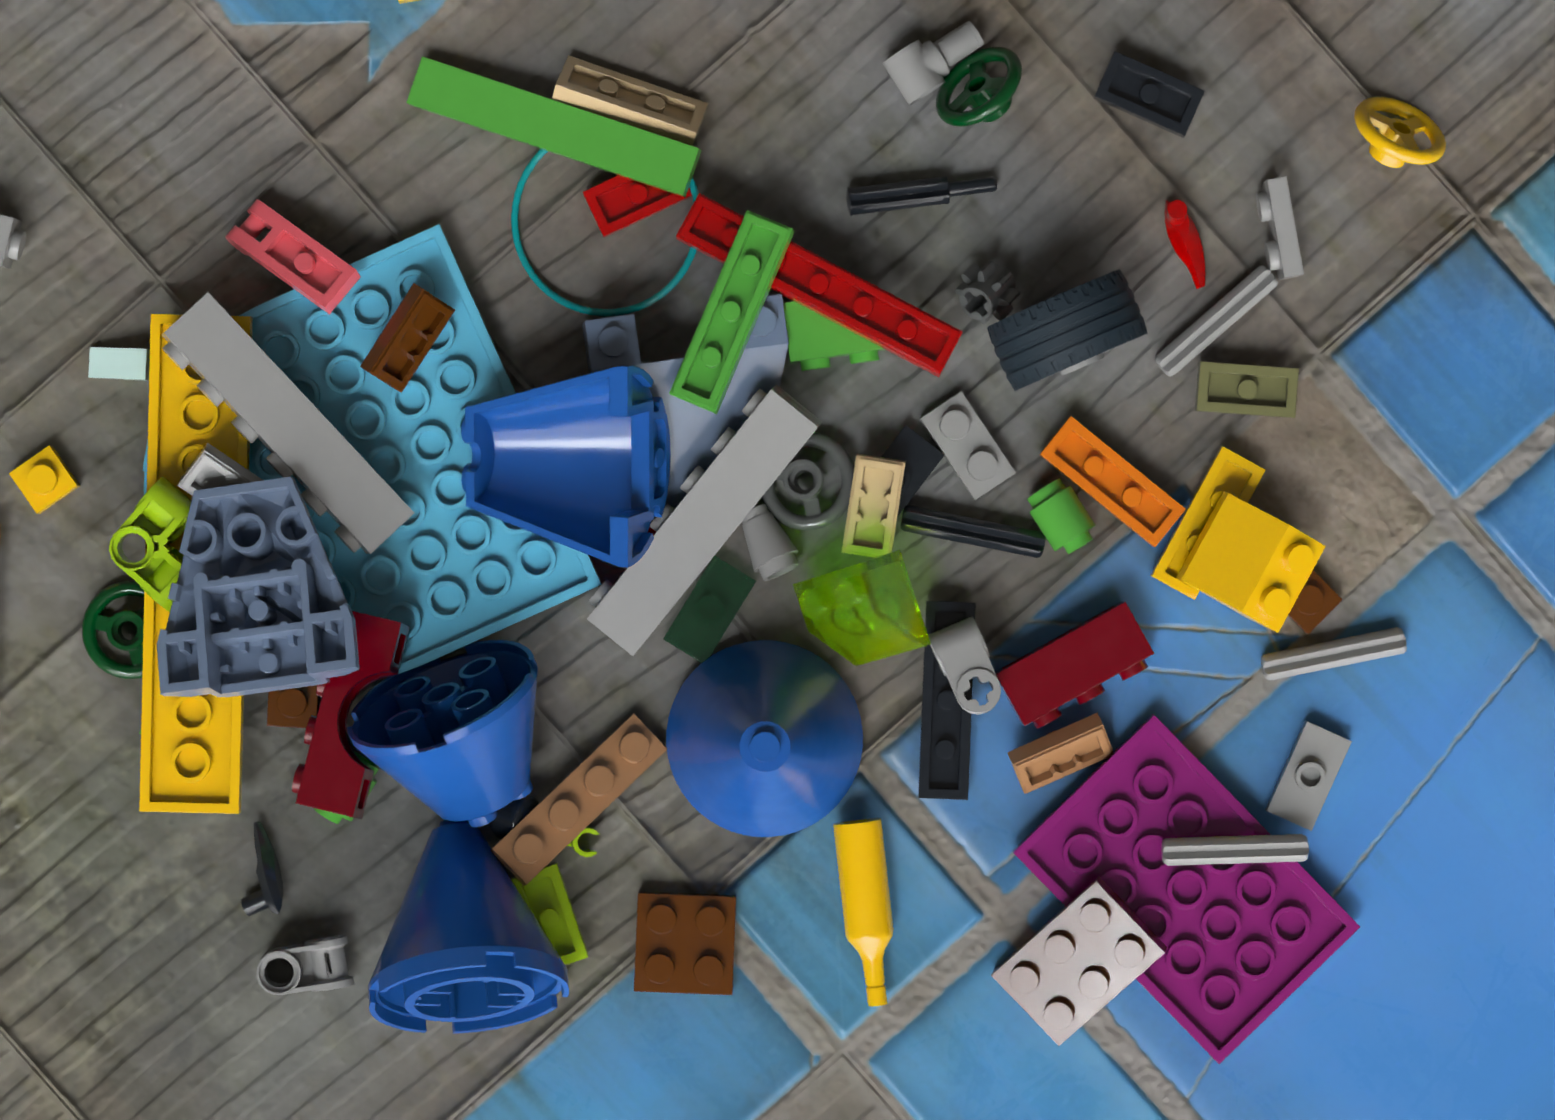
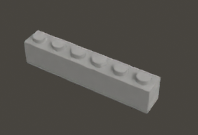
[161,292,414,554]
[587,385,822,656]

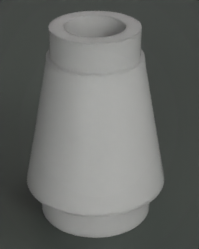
[742,504,799,581]

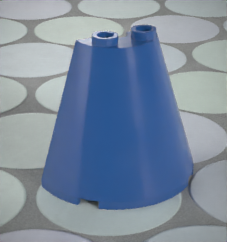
[461,365,671,568]

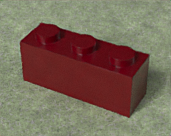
[995,601,1154,729]

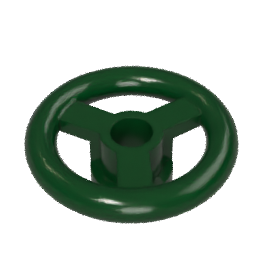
[936,47,1022,127]
[82,581,144,679]

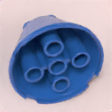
[347,640,538,827]

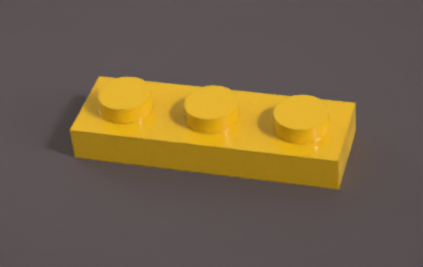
[1150,446,1266,600]

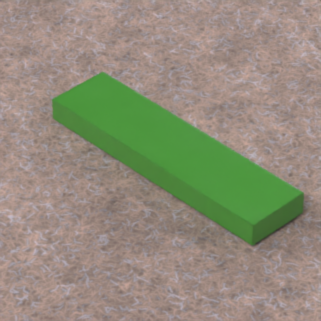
[669,210,795,415]

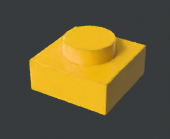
[9,445,80,514]

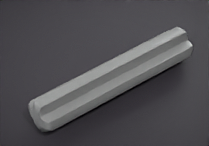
[1155,265,1278,376]
[1261,627,1407,680]
[1161,834,1309,866]

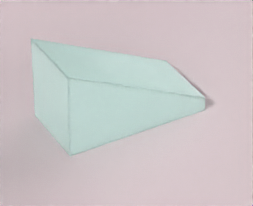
[88,347,150,381]

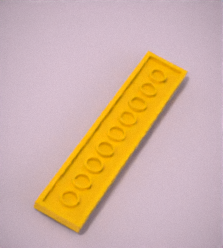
[139,314,253,814]

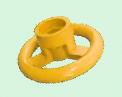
[1354,97,1446,168]

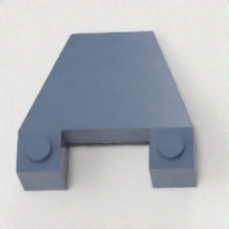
[582,294,789,508]

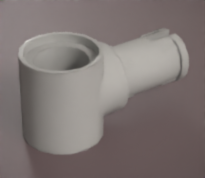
[882,21,984,105]

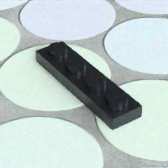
[918,601,976,800]

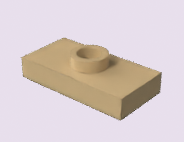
[842,453,906,560]

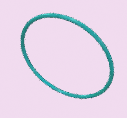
[511,149,699,316]

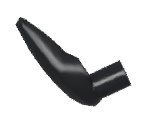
[241,821,283,916]

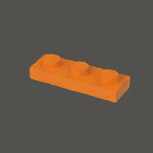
[1039,416,1186,547]

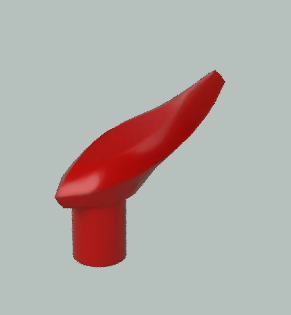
[1164,200,1205,289]

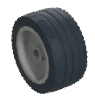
[987,269,1147,391]

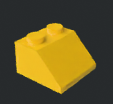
[1176,491,1326,633]

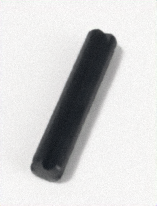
[900,505,1046,558]

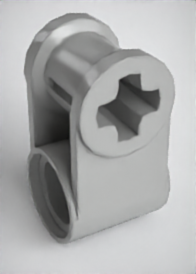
[927,616,1001,715]
[256,935,355,995]

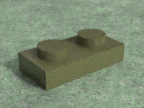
[1195,361,1299,418]

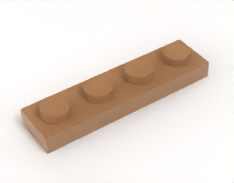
[491,714,667,886]

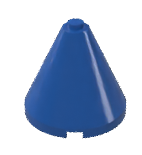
[666,640,863,837]
[368,820,569,1034]

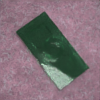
[663,556,756,663]

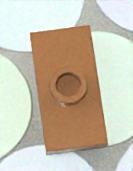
[1007,713,1114,794]

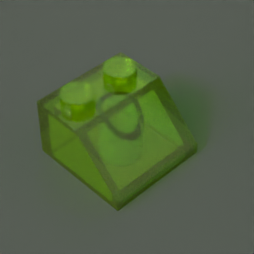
[793,550,931,666]

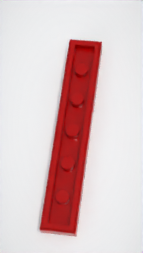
[676,193,963,377]

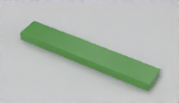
[406,56,702,197]

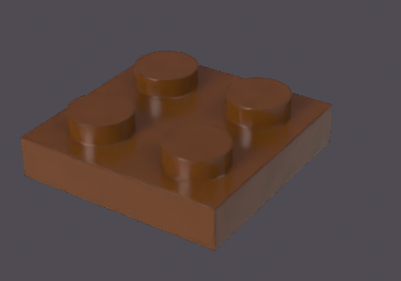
[634,891,736,995]

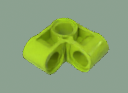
[109,477,191,612]

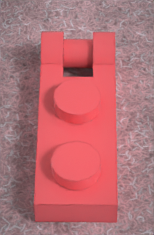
[225,199,361,315]

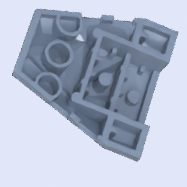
[157,477,360,697]

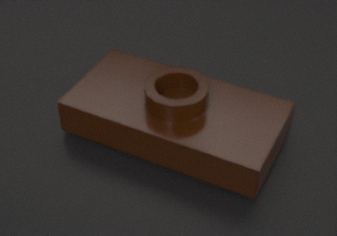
[360,283,455,393]

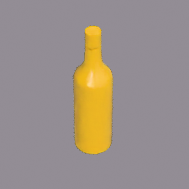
[833,818,894,1006]

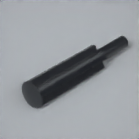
[846,176,997,216]

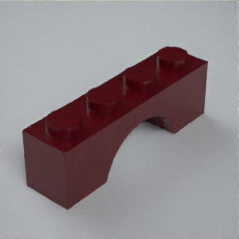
[292,611,410,819]

